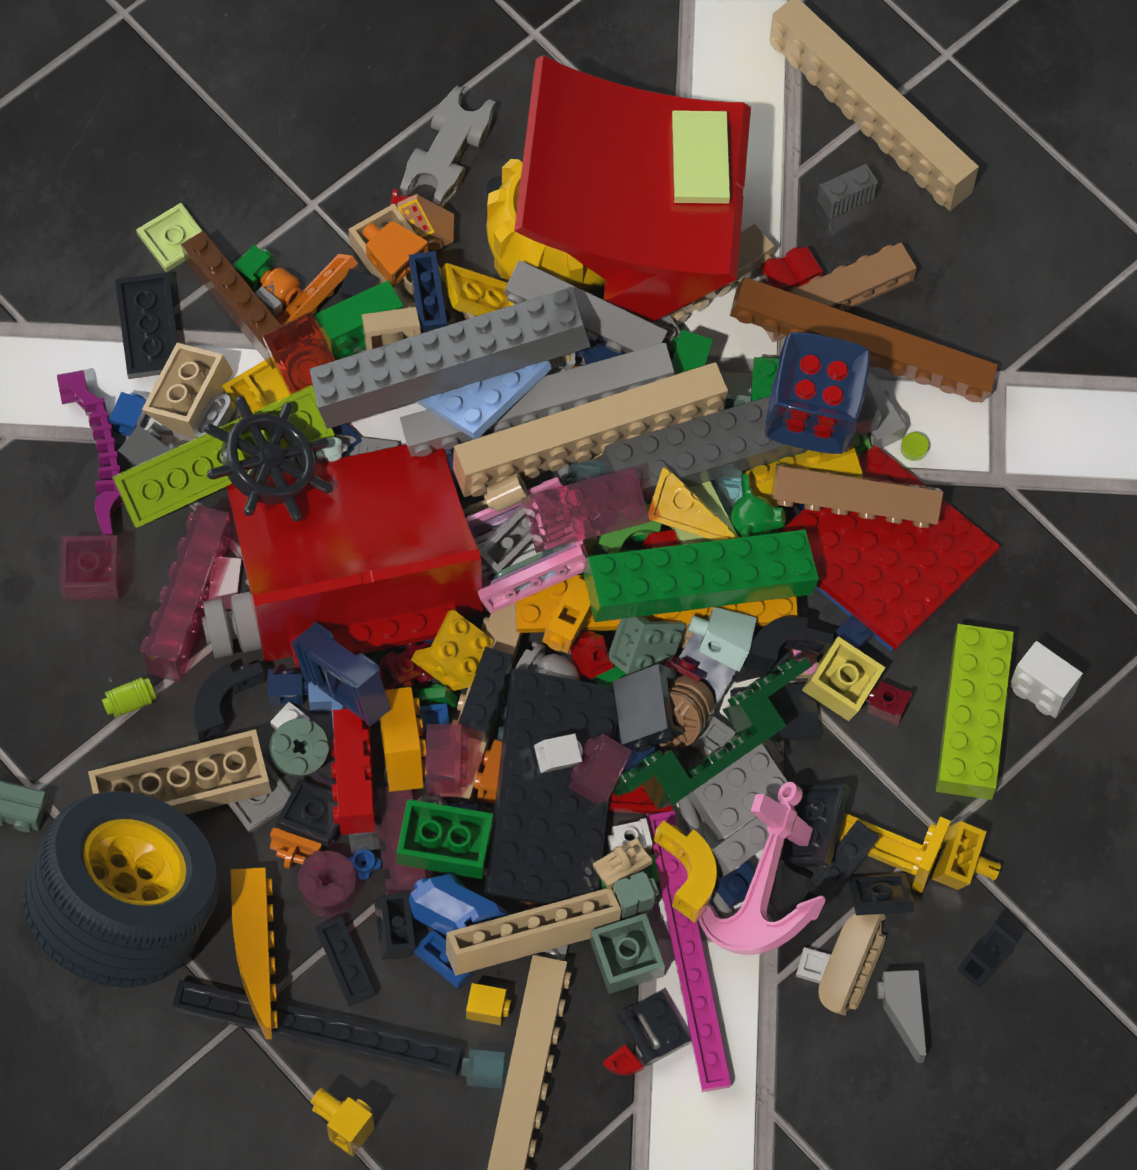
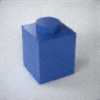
[109,392,148,437]

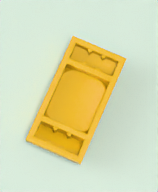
[222,331,335,412]

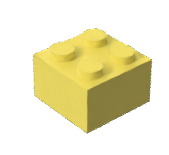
[802,637,885,721]

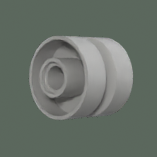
[202,592,262,659]

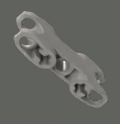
[400,86,496,208]

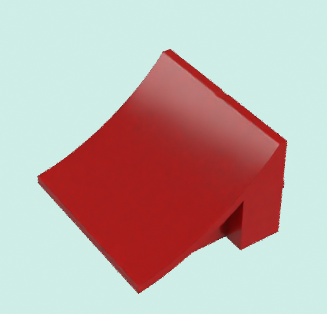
[514,55,751,323]
[226,445,483,668]

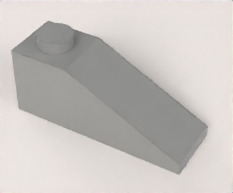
[877,970,926,1063]

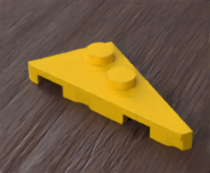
[646,466,740,541]

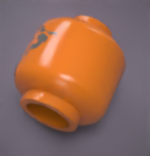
[260,268,301,307]

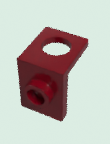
[665,655,707,683]

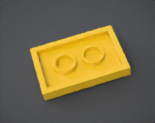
[441,263,515,316]

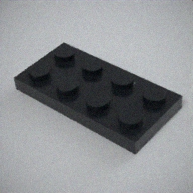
[115,272,178,379]

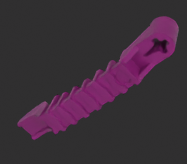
[57,370,123,544]

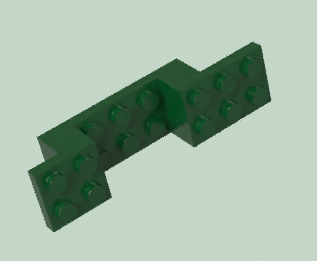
[610,657,812,809]

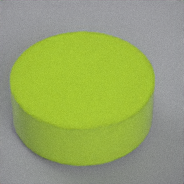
[901,432,929,461]

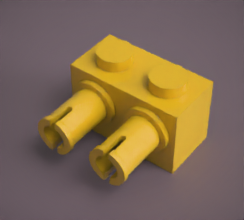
[311,1087,374,1157]

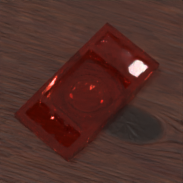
[262,312,335,395]

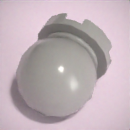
[516,641,581,681]

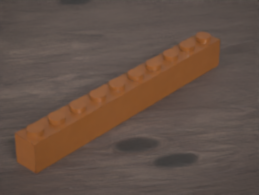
[729,277,998,403]

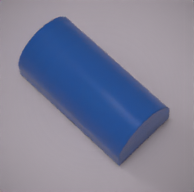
[413,930,475,989]

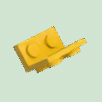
[411,610,493,691]

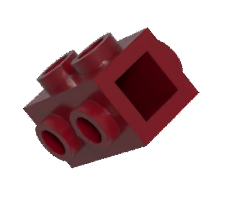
[379,642,434,690]

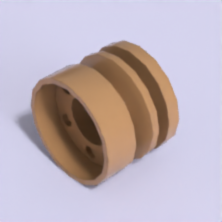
[659,675,715,749]

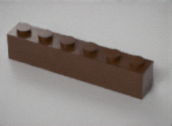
[181,231,295,369]

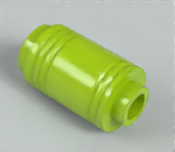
[102,677,156,718]

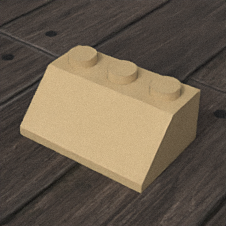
[142,343,233,438]

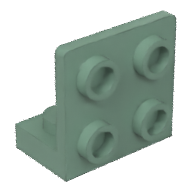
[608,616,686,674]

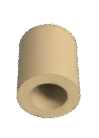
[484,473,529,512]

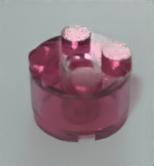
[298,851,357,917]

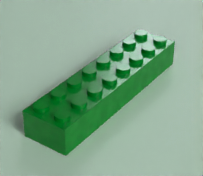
[583,530,819,622]

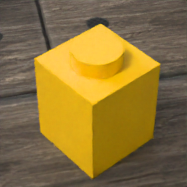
[466,983,511,1025]

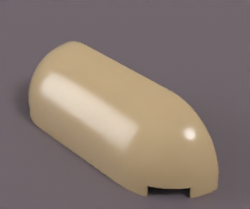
[818,913,886,1016]

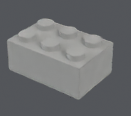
[687,744,787,841]

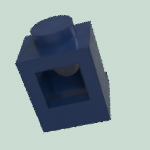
[268,669,309,706]

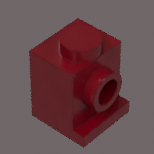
[866,681,912,726]

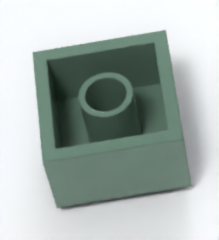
[590,913,665,994]

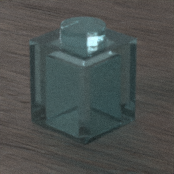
[461,1049,505,1089]

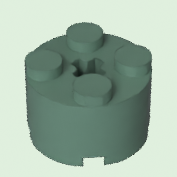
[269,718,329,777]

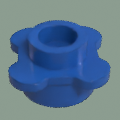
[347,847,381,880]

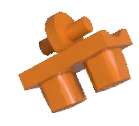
[270,827,322,869]

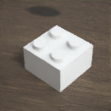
[1010,641,1083,719]

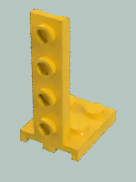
[837,813,951,893]

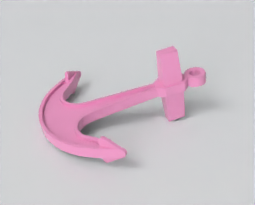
[698,782,826,955]

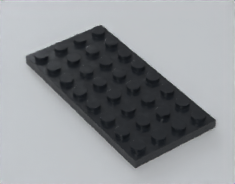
[484,668,618,905]

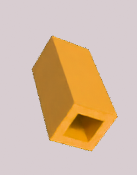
[542,576,591,654]

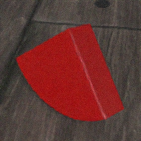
[602,1045,644,1075]

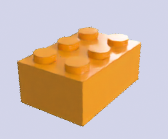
[380,687,428,792]

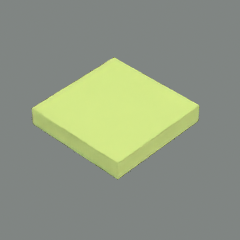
[136,203,202,272]

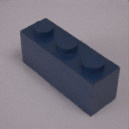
[409,251,447,334]

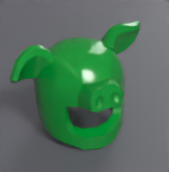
[730,473,786,538]

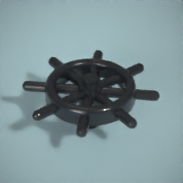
[204,396,333,522]

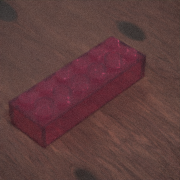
[141,504,233,683]

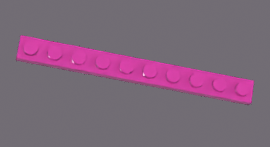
[646,811,731,1093]

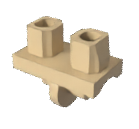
[593,838,652,889]

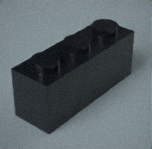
[458,647,513,743]

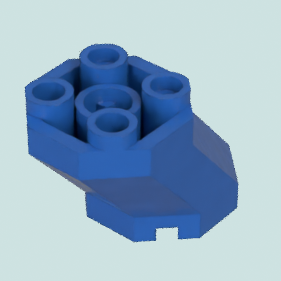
[409,872,509,936]

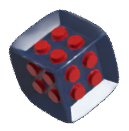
[765,332,870,454]

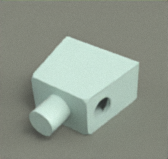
[687,607,757,671]

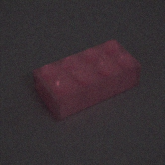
[521,467,650,553]

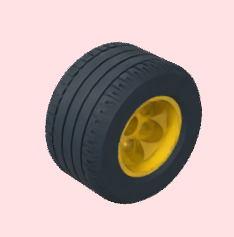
[23,791,221,988]

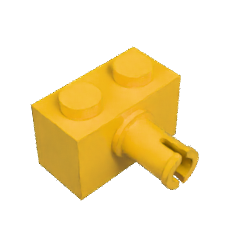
[932,821,1001,890]

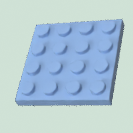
[416,316,552,439]

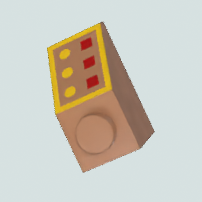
[398,194,454,250]

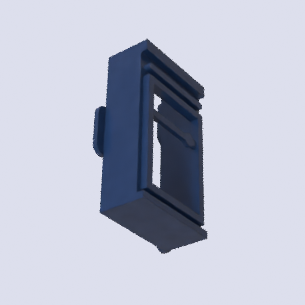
[291,621,391,726]

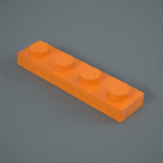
[276,254,358,336]

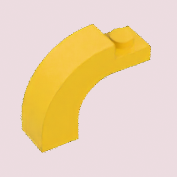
[653,820,717,923]

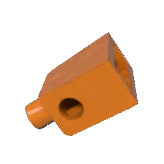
[362,221,428,287]

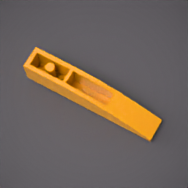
[231,868,277,1039]

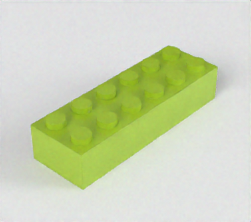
[935,624,1014,800]

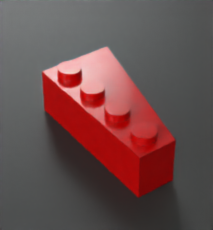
[331,709,376,835]

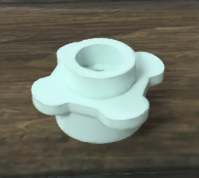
[316,437,348,461]

